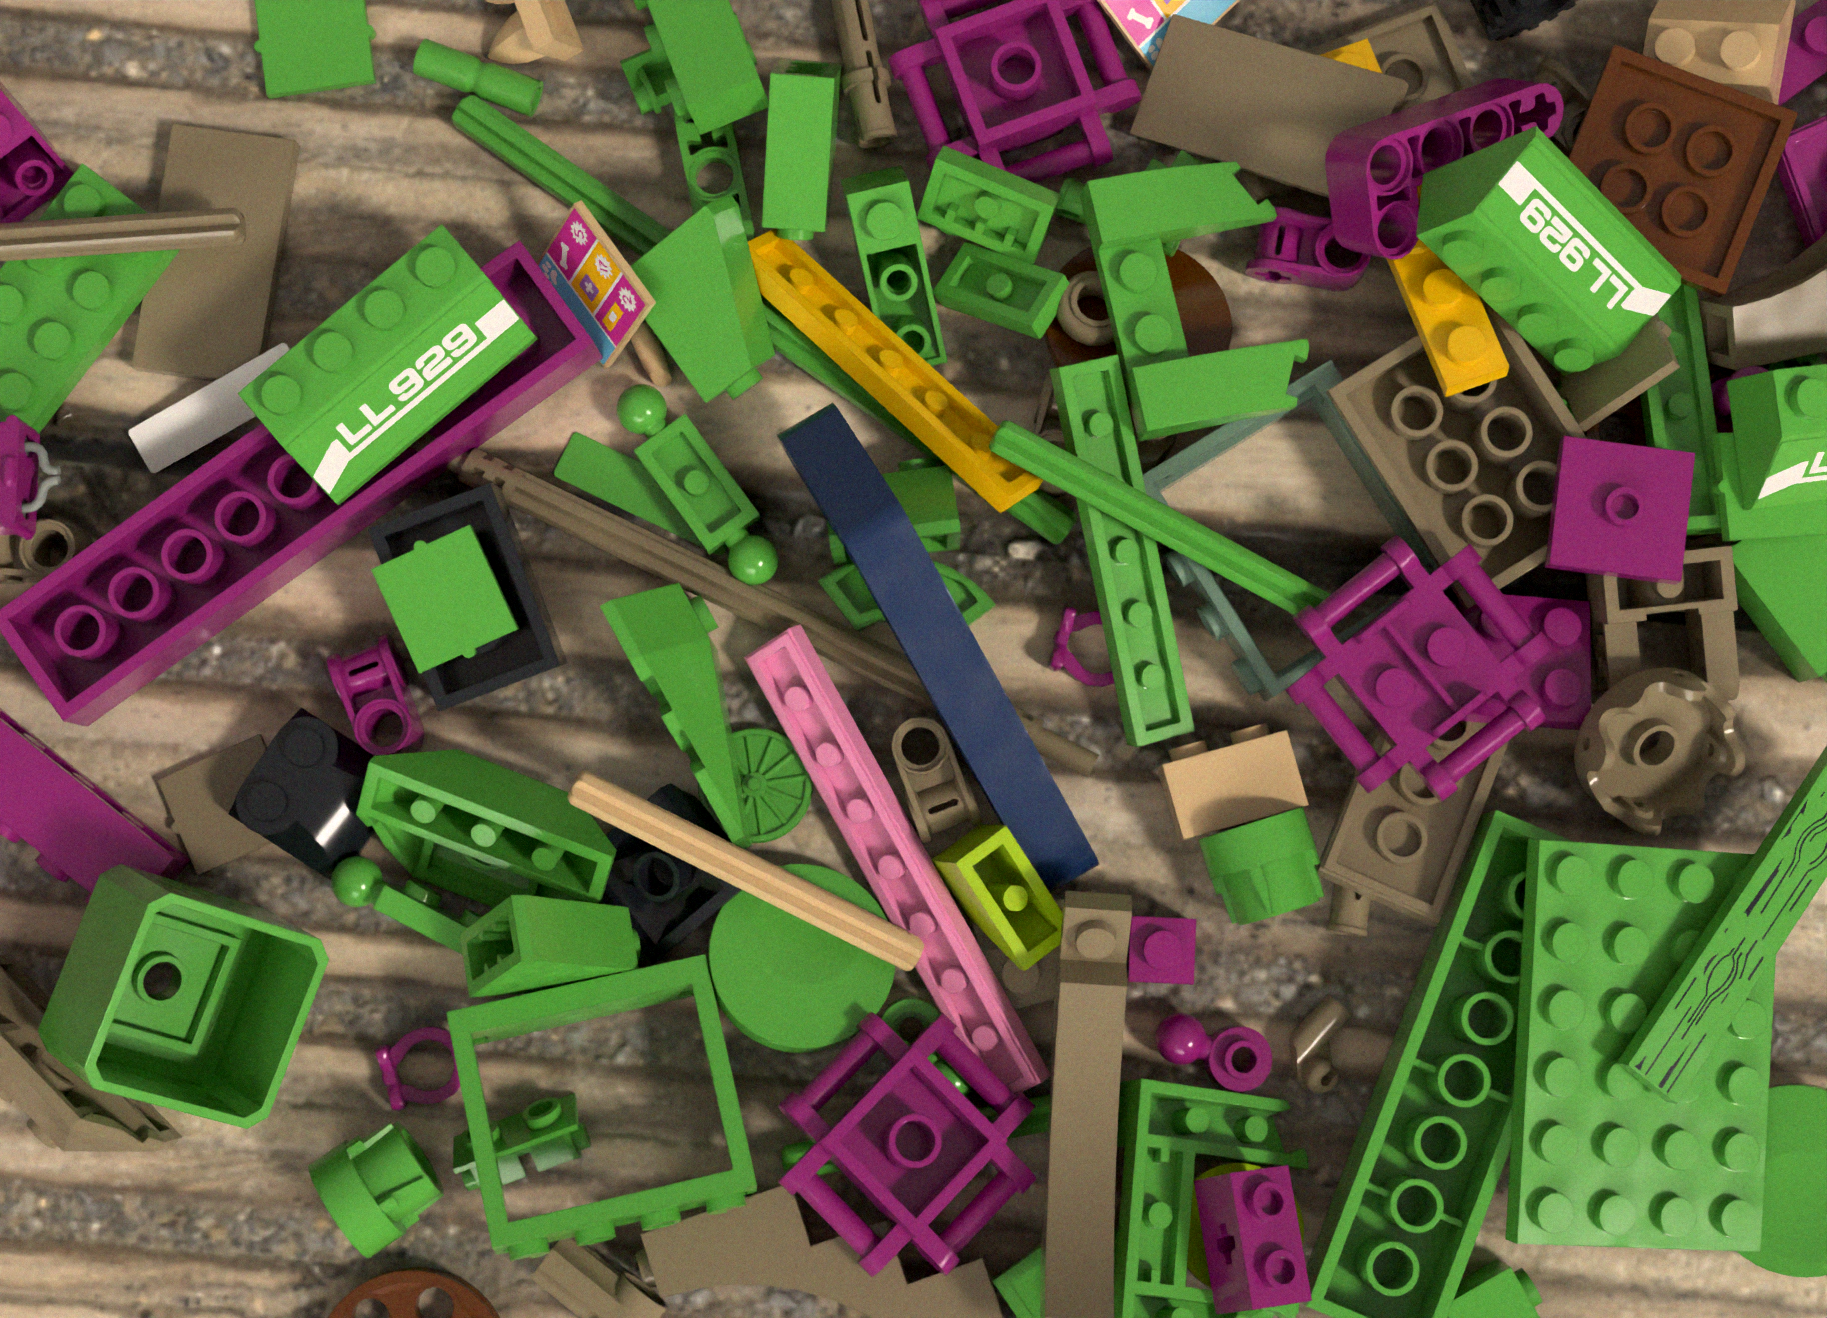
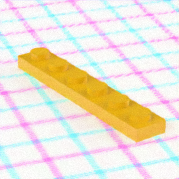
[1319,38,1509,397]
[748,228,1043,514]

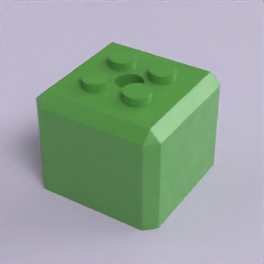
[38,864,329,1129]

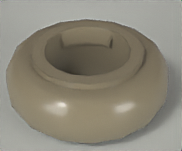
[1056,271,1115,346]

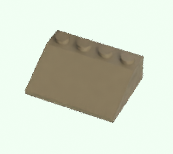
[1326,297,1587,610]

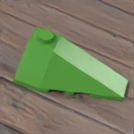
[600,583,752,849]

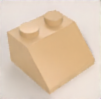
[1642,0,1796,105]

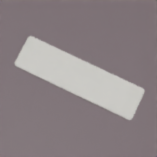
[128,343,290,473]

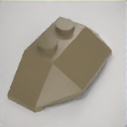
[0,955,182,1152]

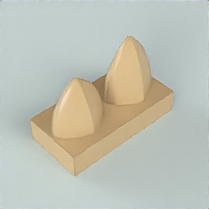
[484,0,584,64]

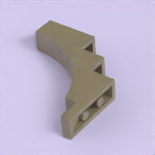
[1040,891,1132,1318]
[636,1186,1004,1318]

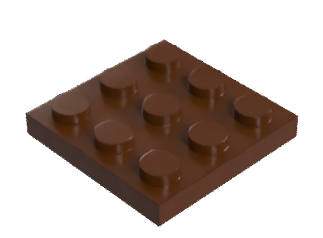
[1567,44,1798,298]

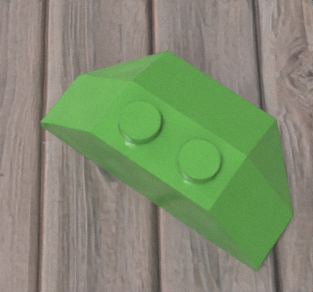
[356,749,617,908]

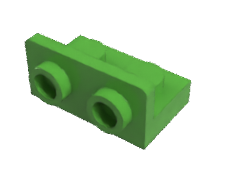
[917,145,1061,264]

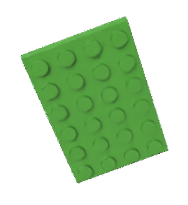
[1505,839,1776,1252]

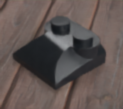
[228,707,375,880]
[602,783,743,964]

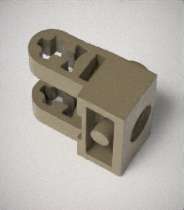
[1585,543,1740,701]

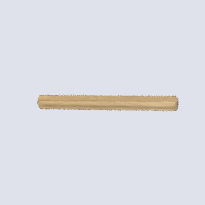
[567,770,924,971]

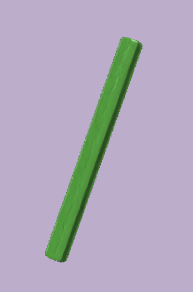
[989,420,1331,615]

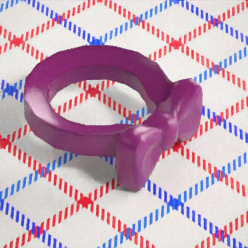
[1048,606,1114,687]
[375,1026,461,1111]

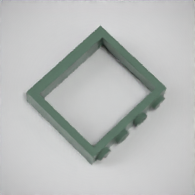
[1143,360,1450,702]

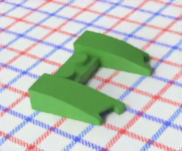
[1080,161,1309,442]
[1114,1078,1308,1318]

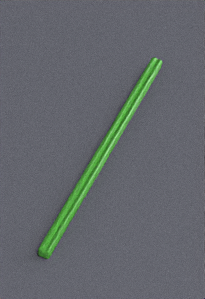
[451,95,1077,544]

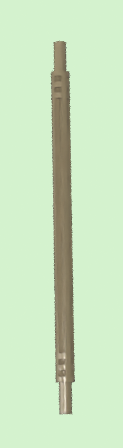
[409,434,1099,777]

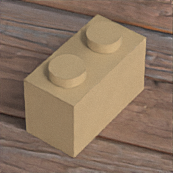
[1157,723,1309,841]

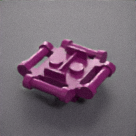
[888,0,1142,183]
[1285,535,1554,802]
[778,1012,1036,1277]

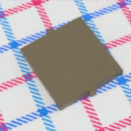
[1557,314,1680,432]
[157,734,272,876]

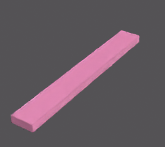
[744,624,1050,1095]

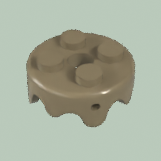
[1574,667,1746,836]

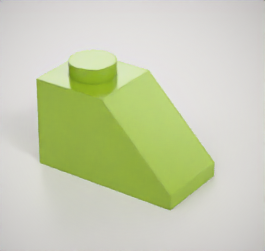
[931,824,1063,971]

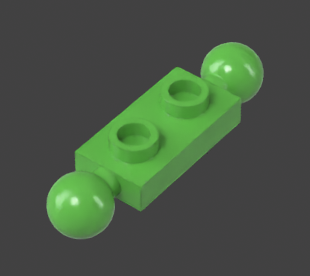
[616,384,778,586]
[331,856,528,995]

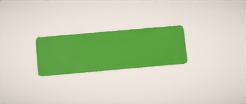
[554,432,727,555]

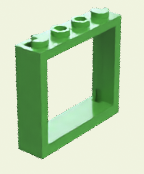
[446,954,757,1261]

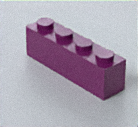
[0,708,191,904]

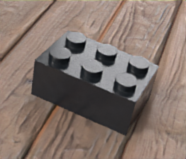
[368,483,568,712]

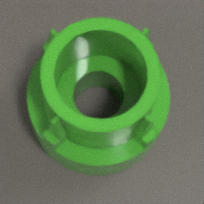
[1198,807,1325,926]
[308,1121,444,1258]

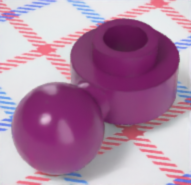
[1155,1013,1272,1092]

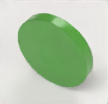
[706,864,895,1053]
[1737,1083,1827,1278]

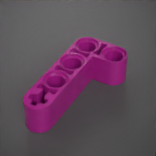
[1325,78,1564,259]

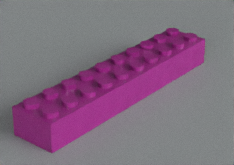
[0,240,603,727]

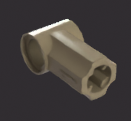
[530,1237,668,1318]

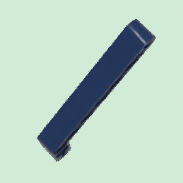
[777,403,1099,893]

